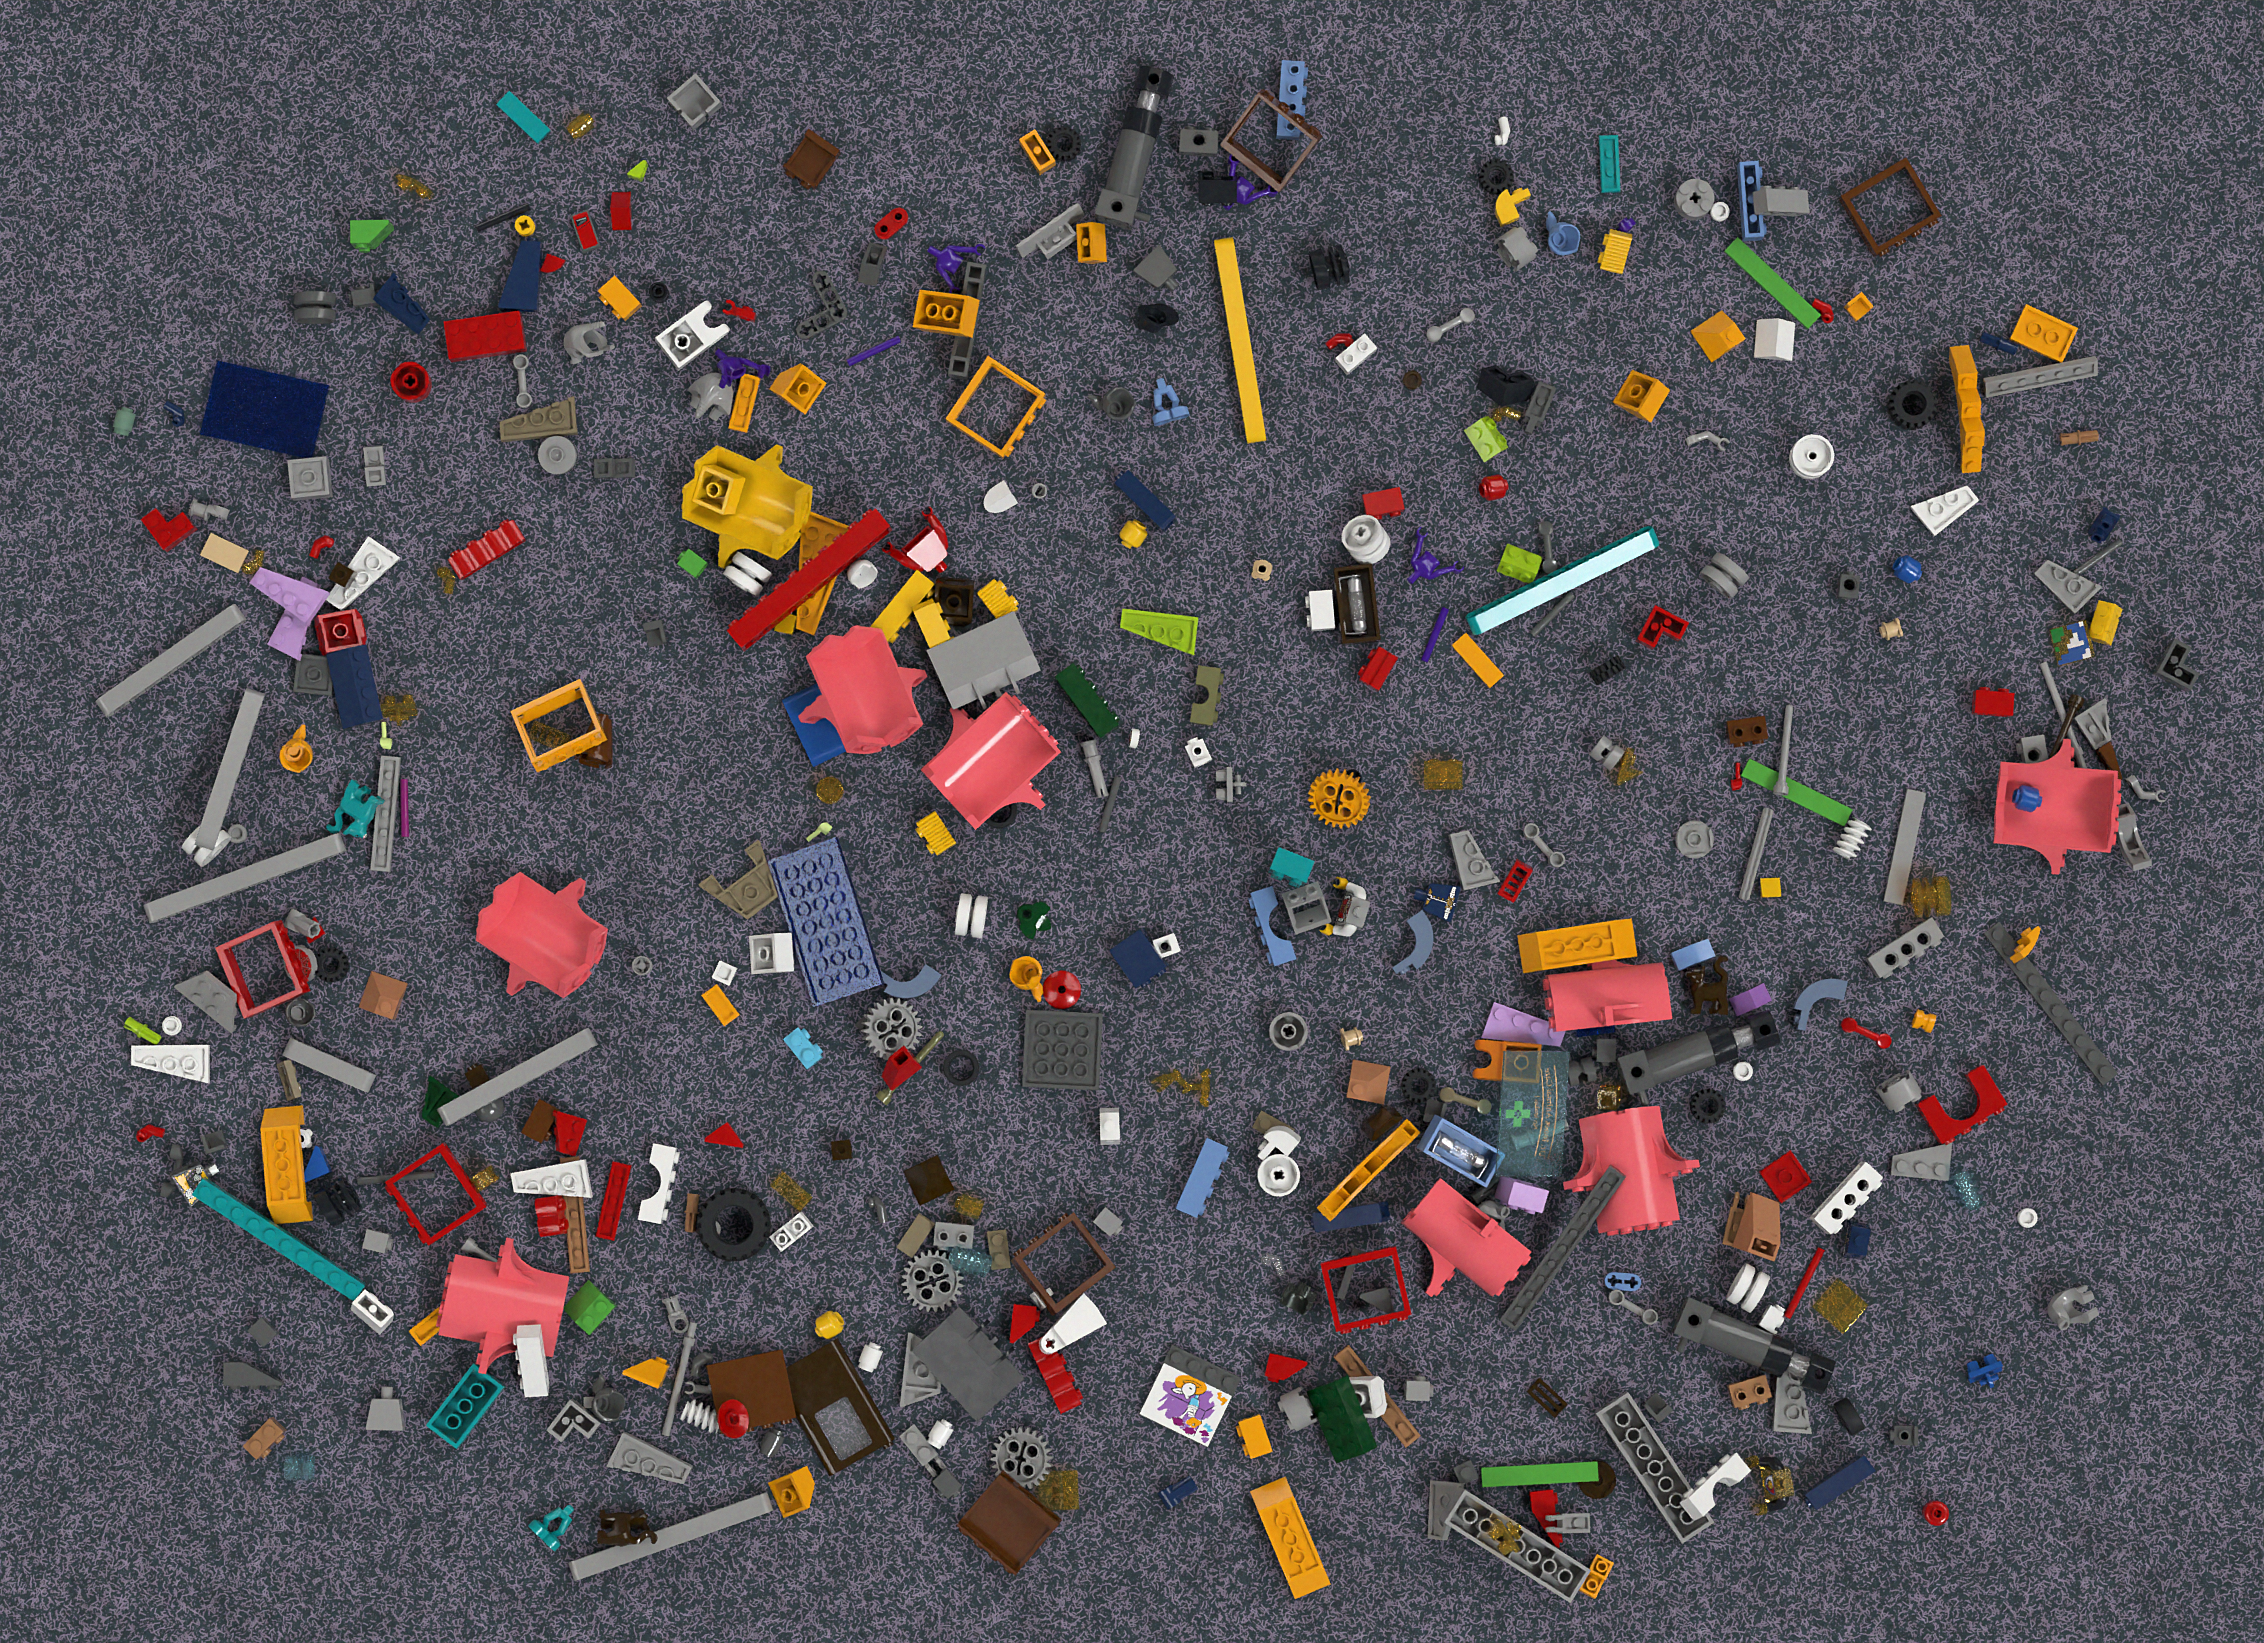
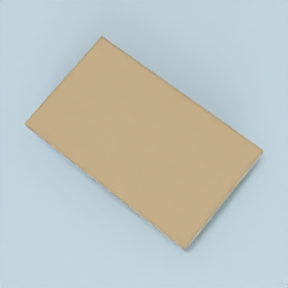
[200,533,249,573]

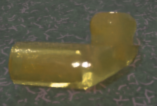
[1491,407,1521,422]
[241,550,265,575]
[437,567,456,594]

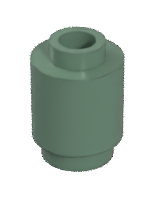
[113,407,136,436]

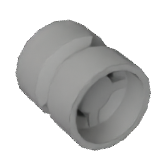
[1589,735,1625,771]

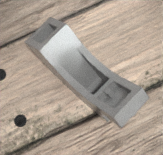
[2115,803,2152,871]

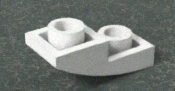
[770,1211,814,1252]

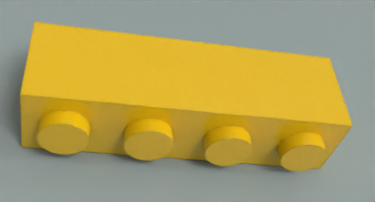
[870,570,935,644]

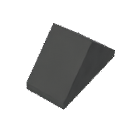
[1358,1286,1394,1314]

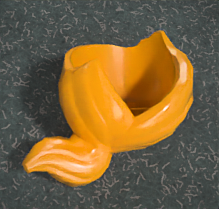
[279,724,313,773]
[1009,956,1043,1002]

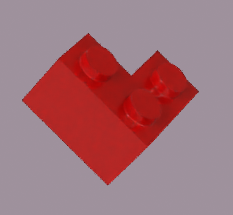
[140,508,198,552]
[1636,605,1689,650]

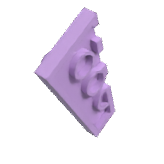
[249,567,330,625]
[268,576,321,661]
[1481,1002,1566,1046]

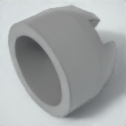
[1031,483,1047,499]

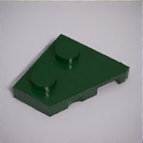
[422,1076,460,1129]

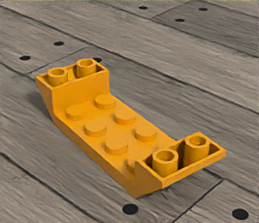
[1517,918,1637,973]
[260,1105,313,1224]
[1250,1477,1330,1599]

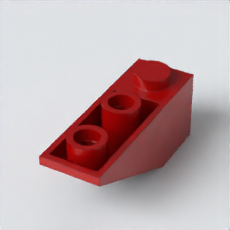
[1529,1488,1563,1548]

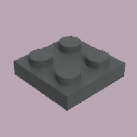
[293,654,333,696]

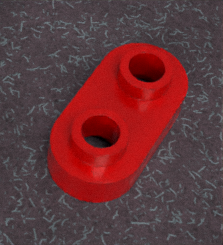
[875,208,908,240]

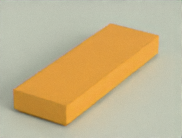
[728,374,761,433]
[1451,633,1504,689]

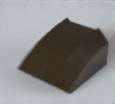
[935,577,975,627]
[1362,1105,1403,1142]

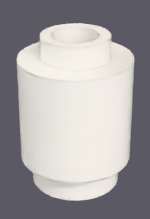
[858,1342,883,1372]
[927,1419,953,1449]

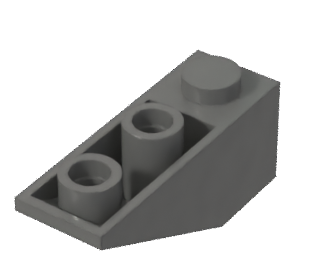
[223,1361,284,1389]

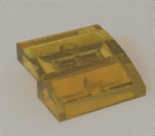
[1812,1278,1869,1334]
[1038,1470,1079,1510]

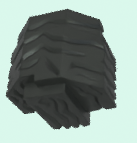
[1280,1281,1318,1316]

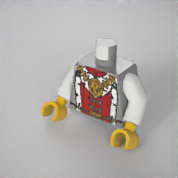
[1319,877,1370,936]

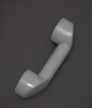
[1426,308,1475,343]
[513,354,532,408]
[1523,823,1565,868]
[1608,1290,1658,1325]

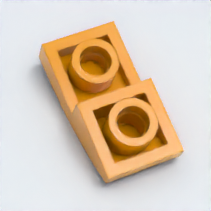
[2010,926,2041,964]
[1579,1554,1614,1599]

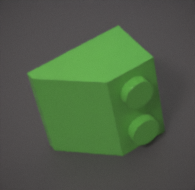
[350,220,394,253]
[563,1280,617,1335]

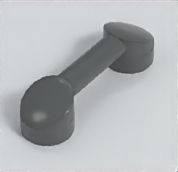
[1538,521,1557,574]
[160,1144,184,1198]

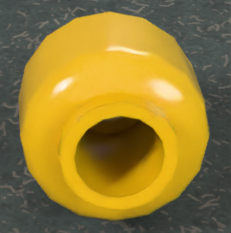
[1119,519,1148,549]
[815,1311,844,1339]

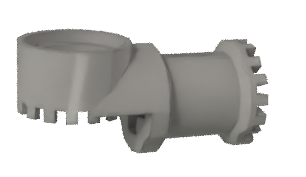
[188,499,230,521]
[662,1295,689,1333]

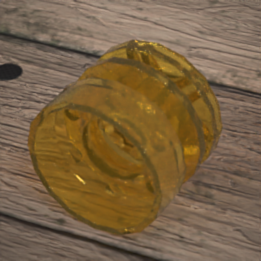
[1910,875,1951,918]

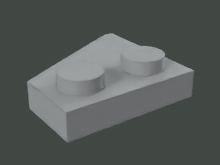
[2073,698,2111,750]

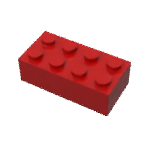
[444,311,527,362]

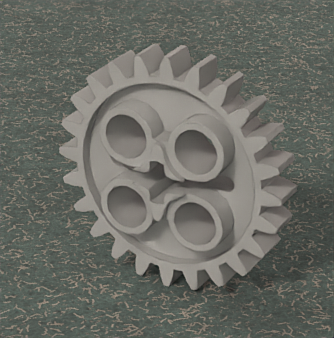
[861,998,922,1060]
[901,1250,964,1313]
[991,1426,1054,1489]

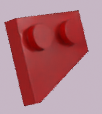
[553,1110,587,1157]

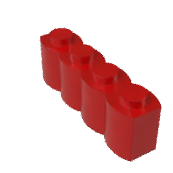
[448,519,526,580]
[1028,1336,1083,1414]

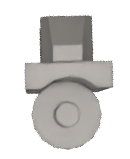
[1216,767,1247,803]

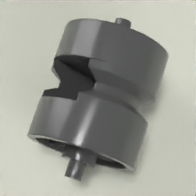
[1561,1056,1600,1087]

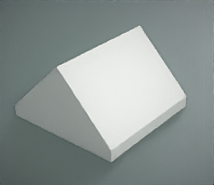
[1754,318,1795,361]

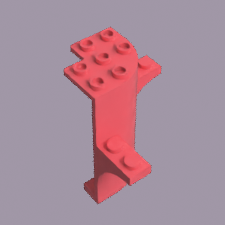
[798,625,928,754]
[921,692,1061,830]
[1994,739,2121,875]
[476,872,608,998]
[1542,960,1672,1032]
[1563,1106,1700,1236]
[1401,1178,1531,1297]
[436,1238,569,1374]

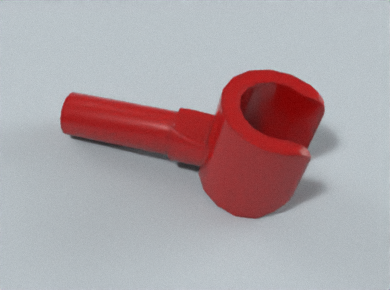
[1730,763,1742,791]

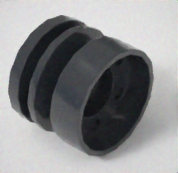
[1309,244,1350,291]
[313,1176,363,1227]

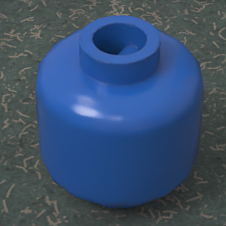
[1893,555,1922,584]
[2012,785,2042,812]

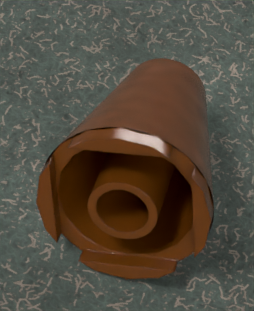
[574,714,613,769]

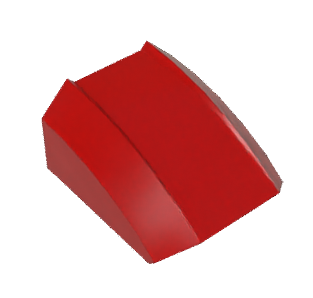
[314,609,367,655]

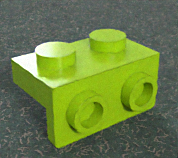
[1464,416,1508,463]
[1497,544,1543,584]

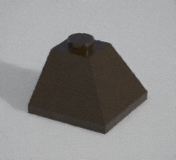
[903,1155,955,1206]

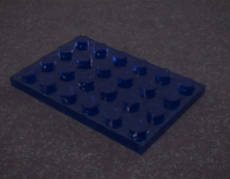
[200,360,330,458]

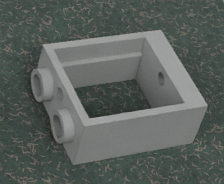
[1282,881,1332,935]

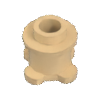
[1251,560,1272,581]
[1879,618,1903,641]
[1340,1027,1363,1051]

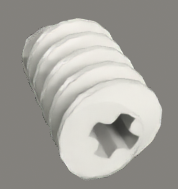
[1833,817,1872,860]
[680,1399,719,1433]

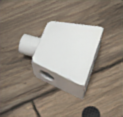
[1100,1108,1120,1145]

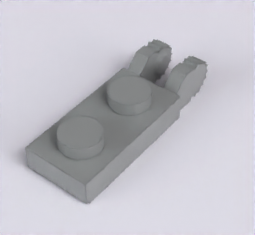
[899,1424,946,1477]
[1545,1513,1590,1533]

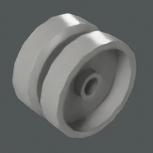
[1700,552,1749,599]

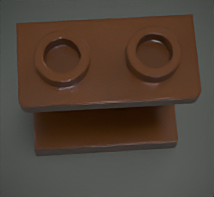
[783,129,841,191]

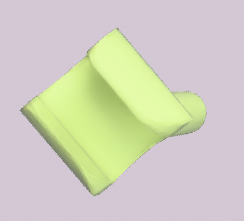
[380,722,392,749]
[806,822,832,842]

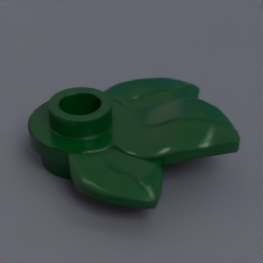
[1017,902,1051,939]

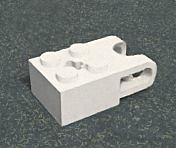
[655,301,730,371]

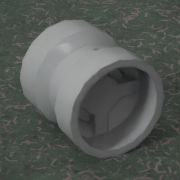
[632,956,653,976]

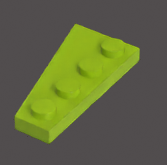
[1120,609,1198,656]

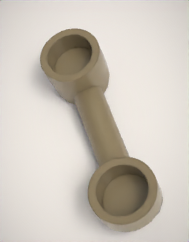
[1439,1087,1491,1114]

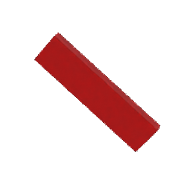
[595,1161,632,1241]

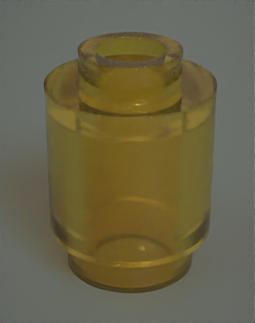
[566,112,595,140]

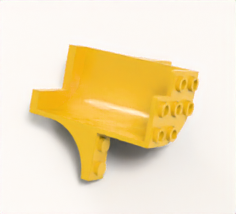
[681,444,813,569]

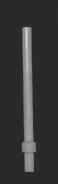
[2040,662,2087,769]
[662,1322,697,1436]

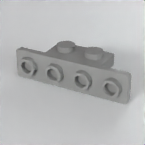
[1016,203,1084,259]

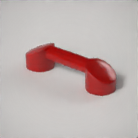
[1840,1017,1892,1049]

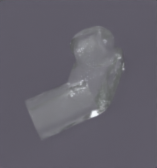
[1261,1253,1286,1276]

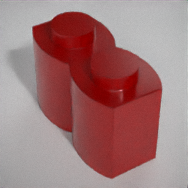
[535,1195,569,1237]

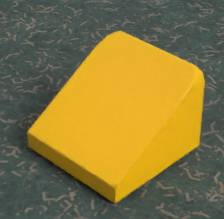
[774,614,797,635]
[1760,878,1781,898]

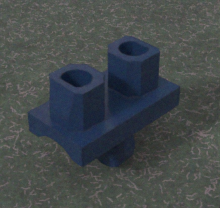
[2087,507,2121,543]

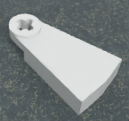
[1039,1293,1107,1354]

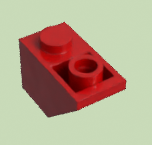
[881,1046,922,1091]

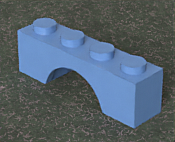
[1248,886,1296,967]

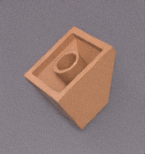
[359,971,408,1020]
[1346,1060,1391,1105]

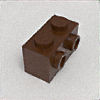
[1725,716,1768,748]

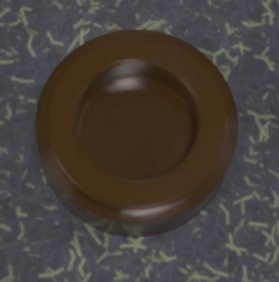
[1403,370,1422,390]

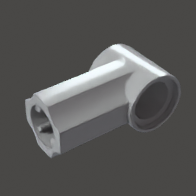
[284,908,321,938]

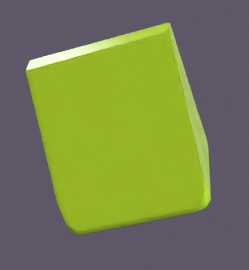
[627,160,648,182]

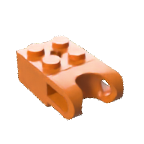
[1472,1039,1542,1085]

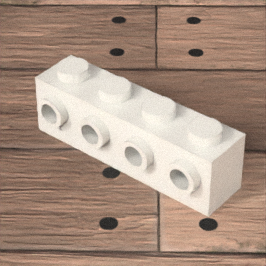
[513,1324,549,1397]

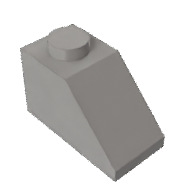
[1093,1207,1123,1237]

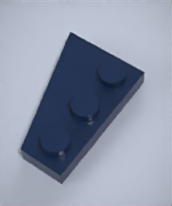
[373,273,430,335]

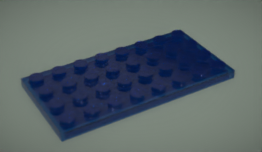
[767,837,884,1007]

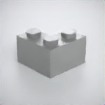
[546,1398,602,1442]

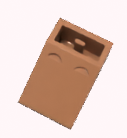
[1732,1192,1781,1261]

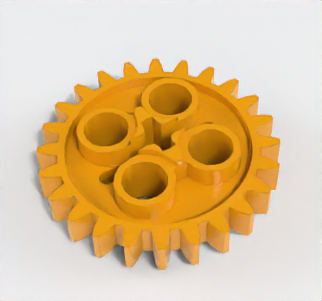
[1308,768,1371,829]

